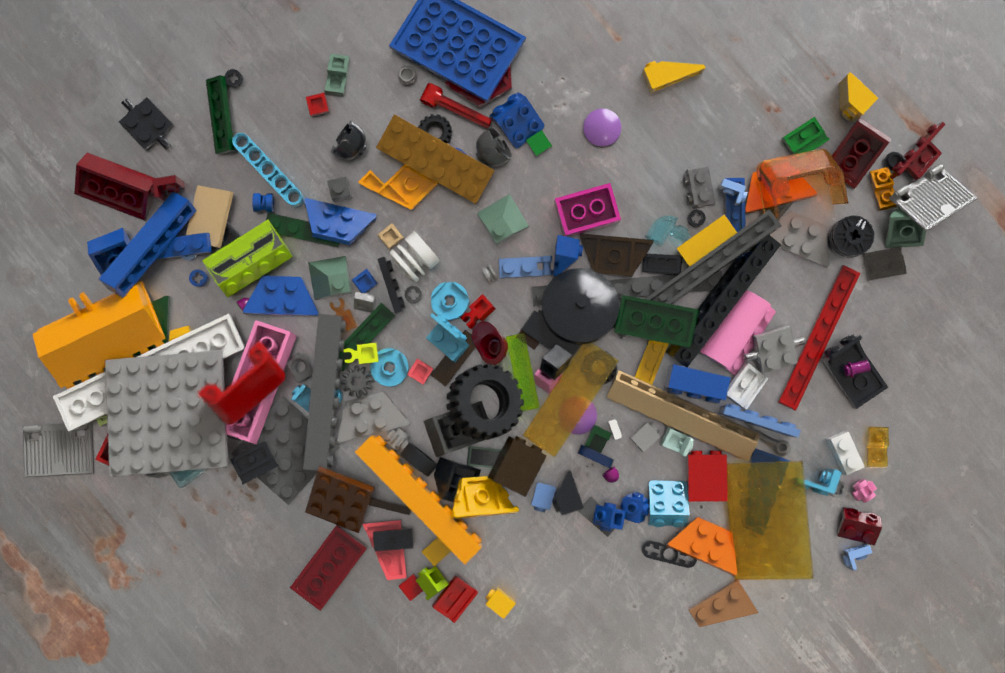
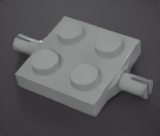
[744,325,806,374]

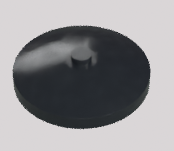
[542,268,619,344]

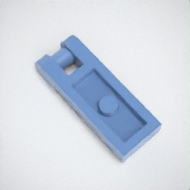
[499,256,553,278]

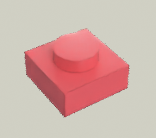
[407,359,434,385]

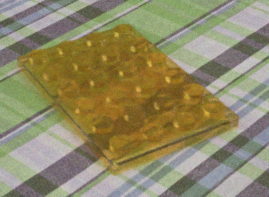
[727,461,814,580]

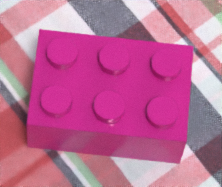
[554,183,621,237]

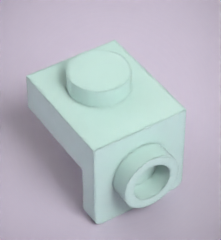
[660,427,694,457]

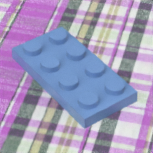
[718,404,801,438]

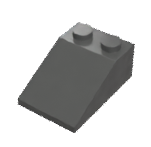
[423,401,488,457]

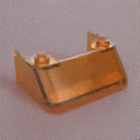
[757,149,848,219]

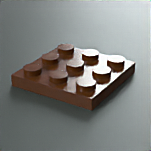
[305,466,375,533]

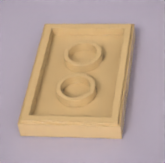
[186,185,234,248]

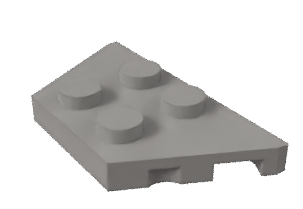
[770,211,830,268]
[337,392,410,443]

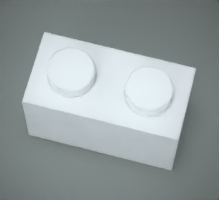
[826,431,865,475]

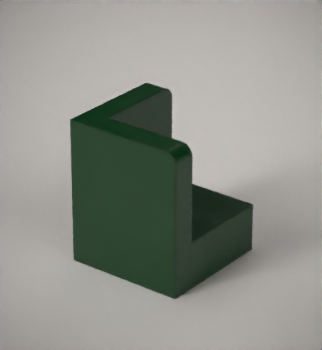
[584,425,612,453]

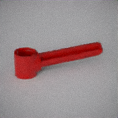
[419,83,492,129]

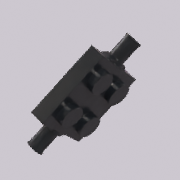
[119,97,174,151]

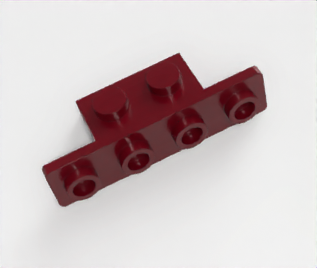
[889,122,946,180]

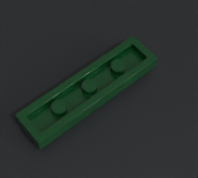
[206,75,235,155]
[266,213,340,248]
[340,302,396,371]

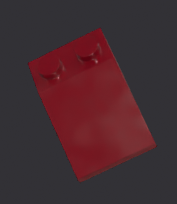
[823,118,891,189]

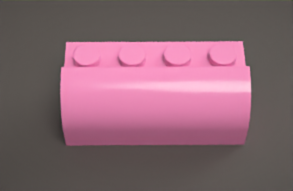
[700,290,776,376]

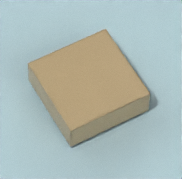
[377,223,404,250]

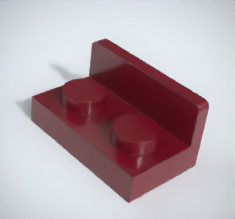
[150,175,185,203]

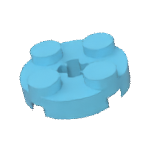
[431,282,470,321]
[370,348,409,387]

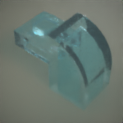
[645,216,691,247]

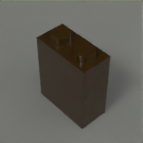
[488,436,547,497]

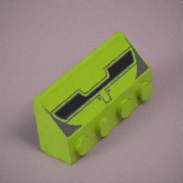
[202,220,293,298]

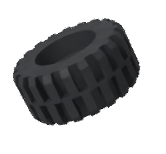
[446,364,524,440]

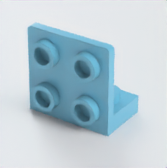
[426,313,470,362]
[790,468,842,496]

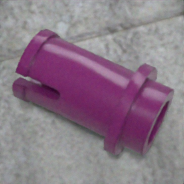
[844,359,870,378]

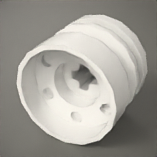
[389,231,440,282]

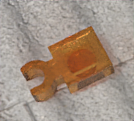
[330,298,357,333]

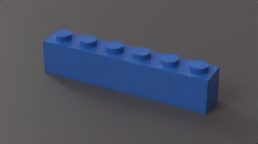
[99,192,197,298]

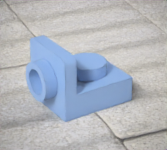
[719,179,747,206]
[842,544,872,571]

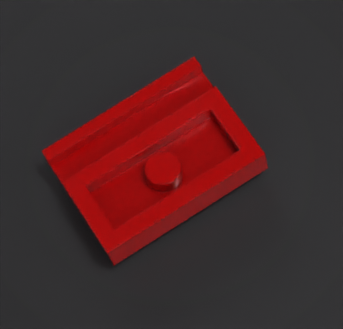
[432,575,478,623]

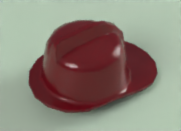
[472,321,508,365]

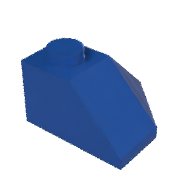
[553,235,583,278]

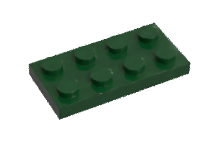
[614,295,699,348]

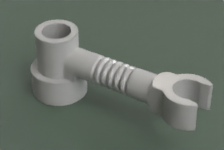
[747,423,791,456]

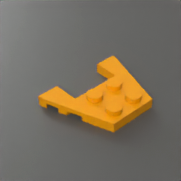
[358,164,438,211]

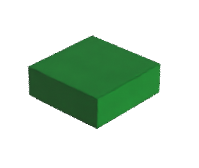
[526,130,552,157]

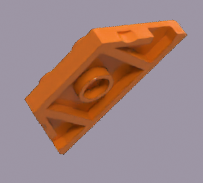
[745,163,817,214]
[666,517,737,576]

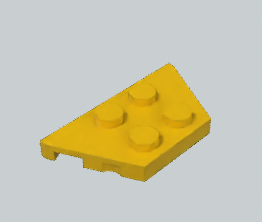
[451,476,519,519]

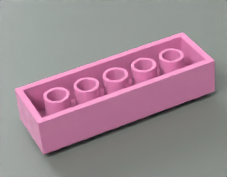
[226,320,297,445]

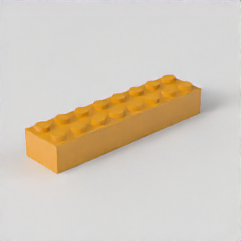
[355,435,482,564]

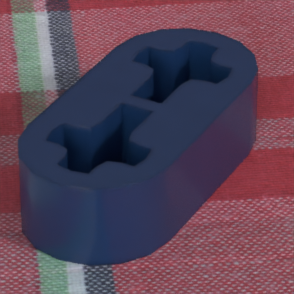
[577,445,614,468]

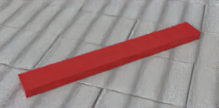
[777,265,861,411]

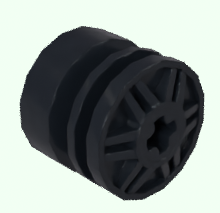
[827,215,874,259]

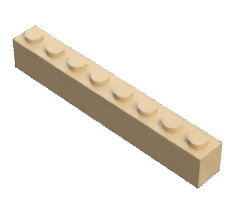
[607,370,759,461]

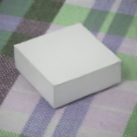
[607,419,622,440]

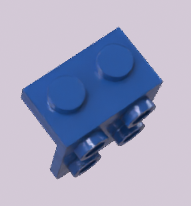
[489,92,545,148]

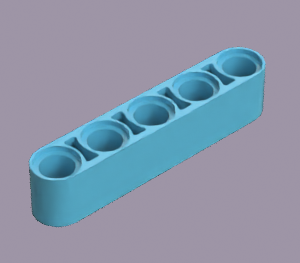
[232,133,304,208]

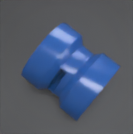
[252,193,275,212]

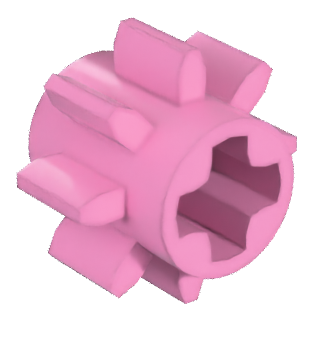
[852,479,877,503]

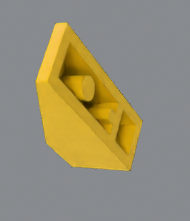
[642,61,705,94]

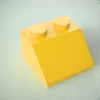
[839,72,878,123]

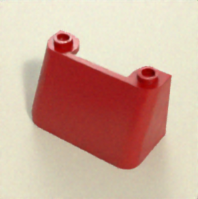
[197,340,285,425]

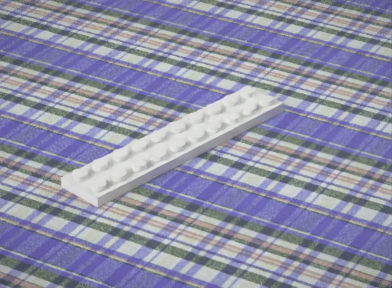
[52,314,245,432]

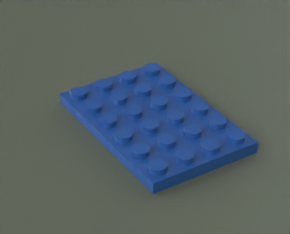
[389,0,526,102]

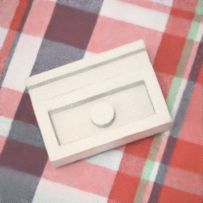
[727,362,769,410]

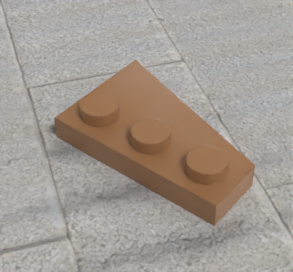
[689,579,759,627]

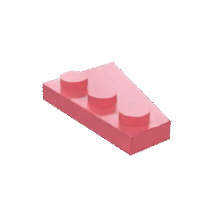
[362,520,407,580]

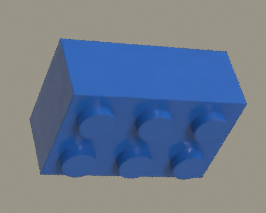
[664,364,731,404]

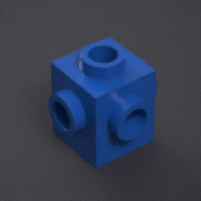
[621,492,650,524]
[593,502,626,532]

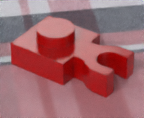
[460,294,496,329]

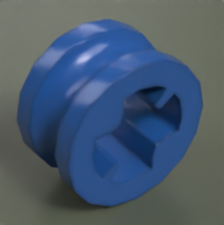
[189,269,208,287]

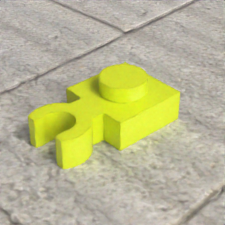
[344,343,379,364]

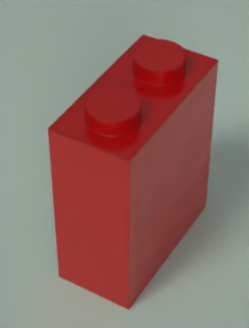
[686,450,728,502]

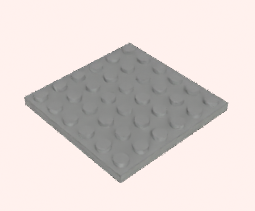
[105,350,229,477]

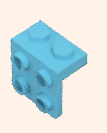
[648,480,689,527]

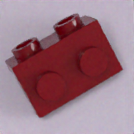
[837,507,882,546]

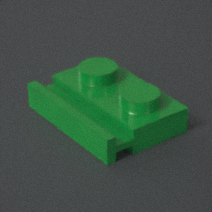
[782,117,830,161]

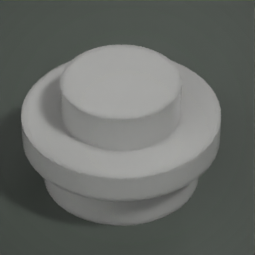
[398,66,417,85]

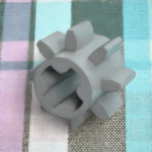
[387,428,410,452]

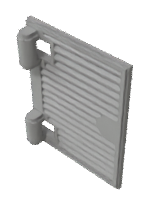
[889,164,977,231]
[22,422,94,478]

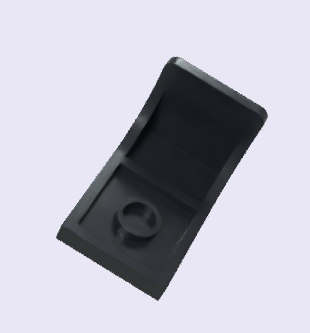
[821,334,888,409]

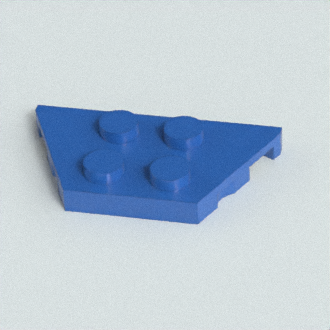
[305,198,377,245]
[243,276,318,316]

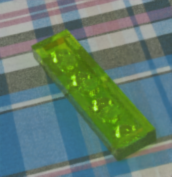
[506,333,540,411]

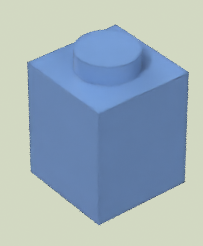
[531,482,556,513]

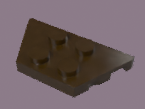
[580,233,653,277]

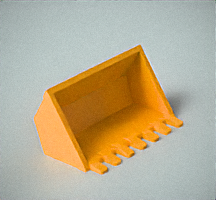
[32,280,166,389]

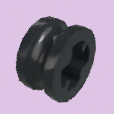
[225,69,243,88]
[687,209,706,227]

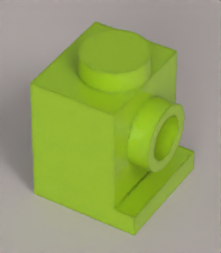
[416,565,449,601]

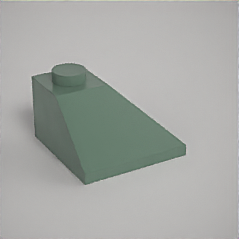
[477,194,529,246]
[885,208,926,248]
[308,256,352,300]

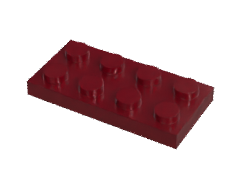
[290,525,367,611]

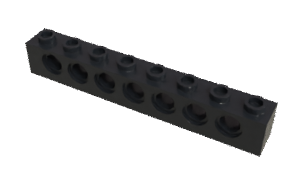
[666,235,781,367]

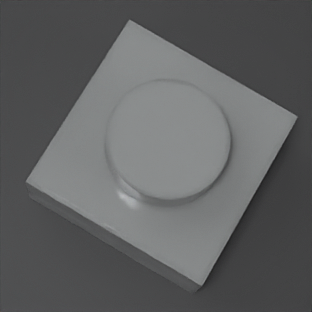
[354,292,375,313]

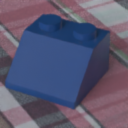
[87,228,131,275]

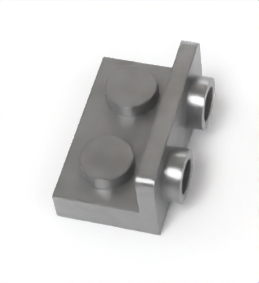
[683,167,716,209]

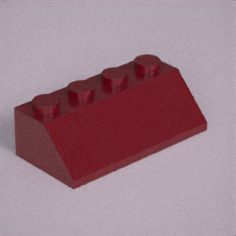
[74,152,155,221]

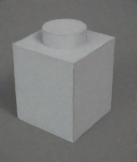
[630,422,661,452]

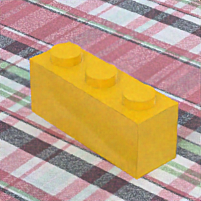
[677,215,737,267]

